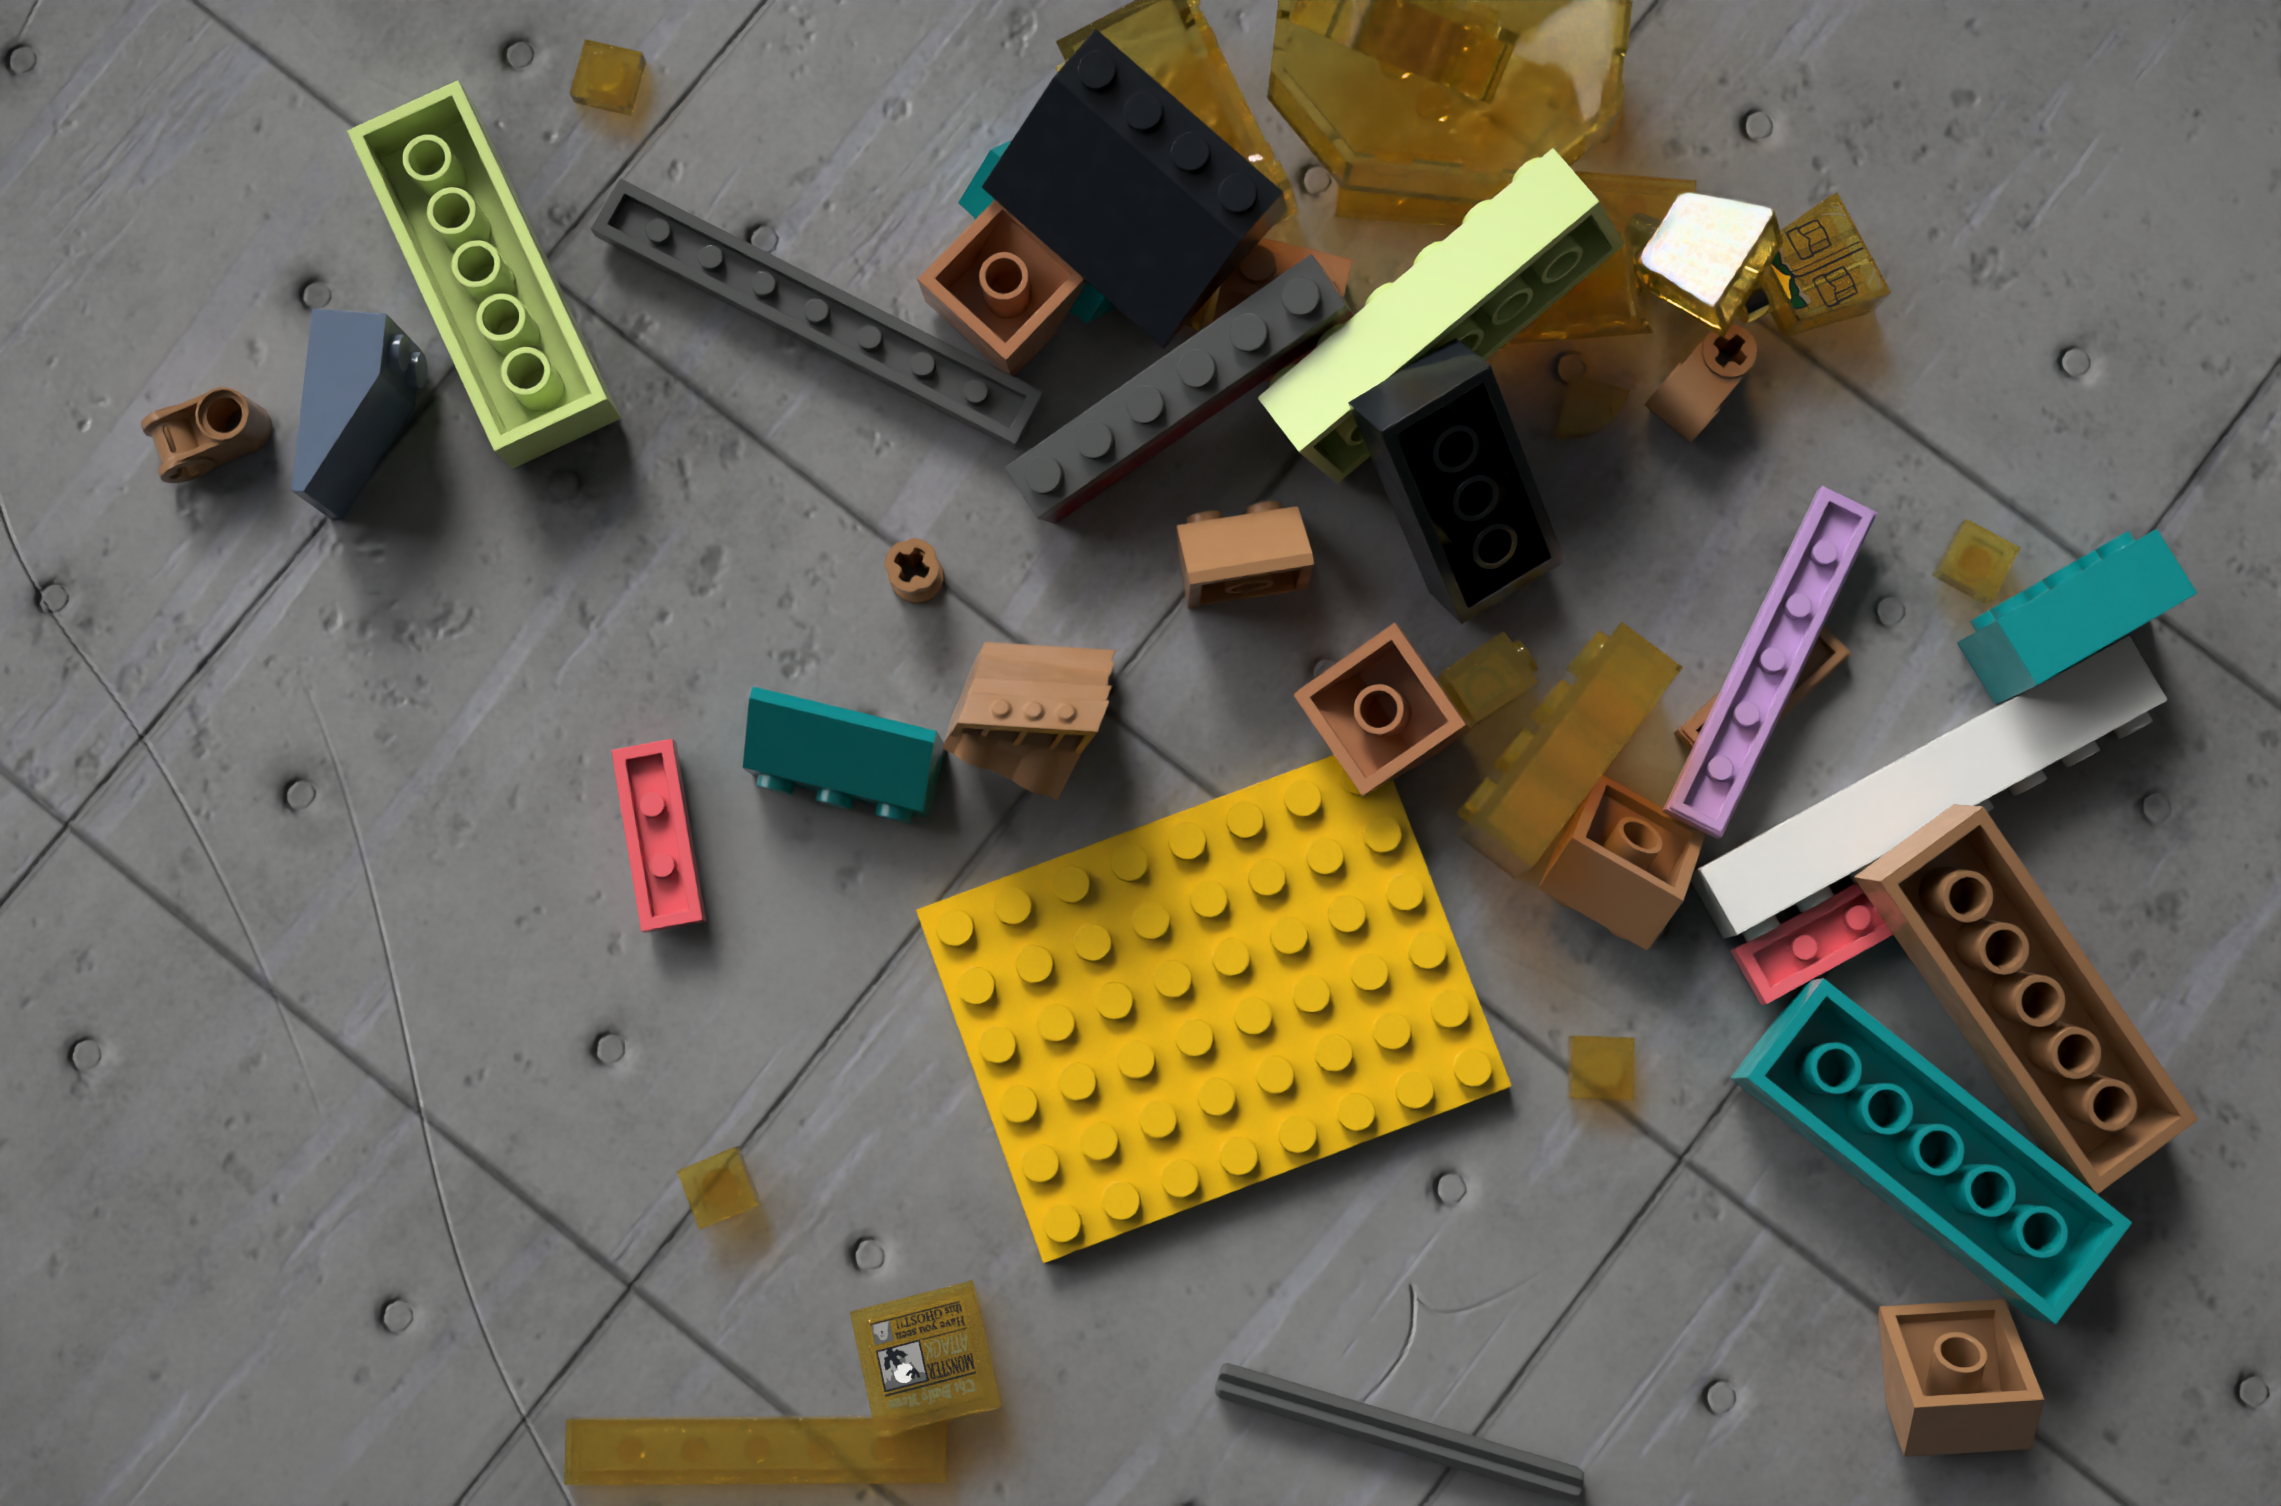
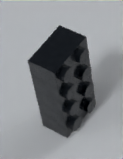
[1348,338,1565,624]

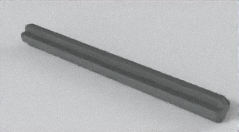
[1215,1363,1584,1503]

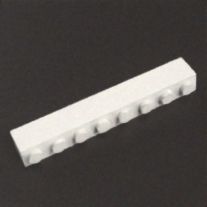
[1691,636,2168,942]

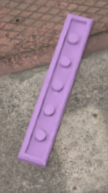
[1662,486,1878,839]

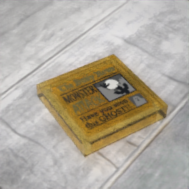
[850,1280,1003,1440]

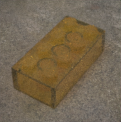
[1456,622,1683,878]

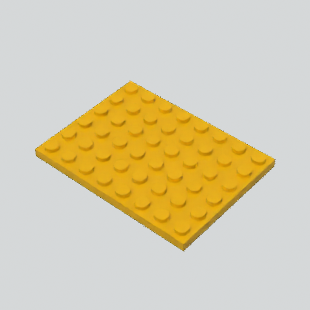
[916,755,1512,1263]

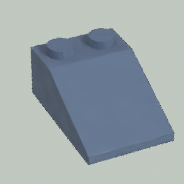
[291,309,427,520]

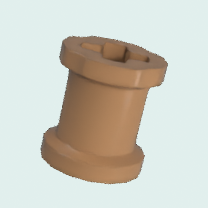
[884,538,944,604]

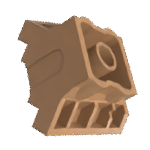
[942,642,1116,800]

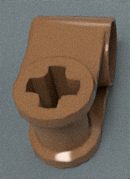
[1644,324,1758,443]
[141,387,272,483]

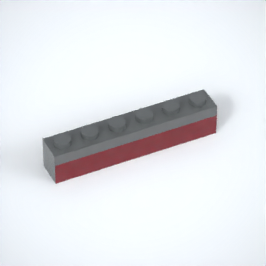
[1005,254,1354,524]

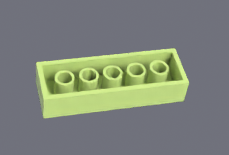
[347,80,622,469]
[1257,148,1625,483]

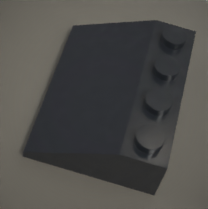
[982,29,1288,349]

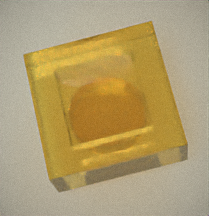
[570,39,646,116]
[1932,519,2021,605]
[1567,1035,1635,1100]
[677,1146,762,1230]

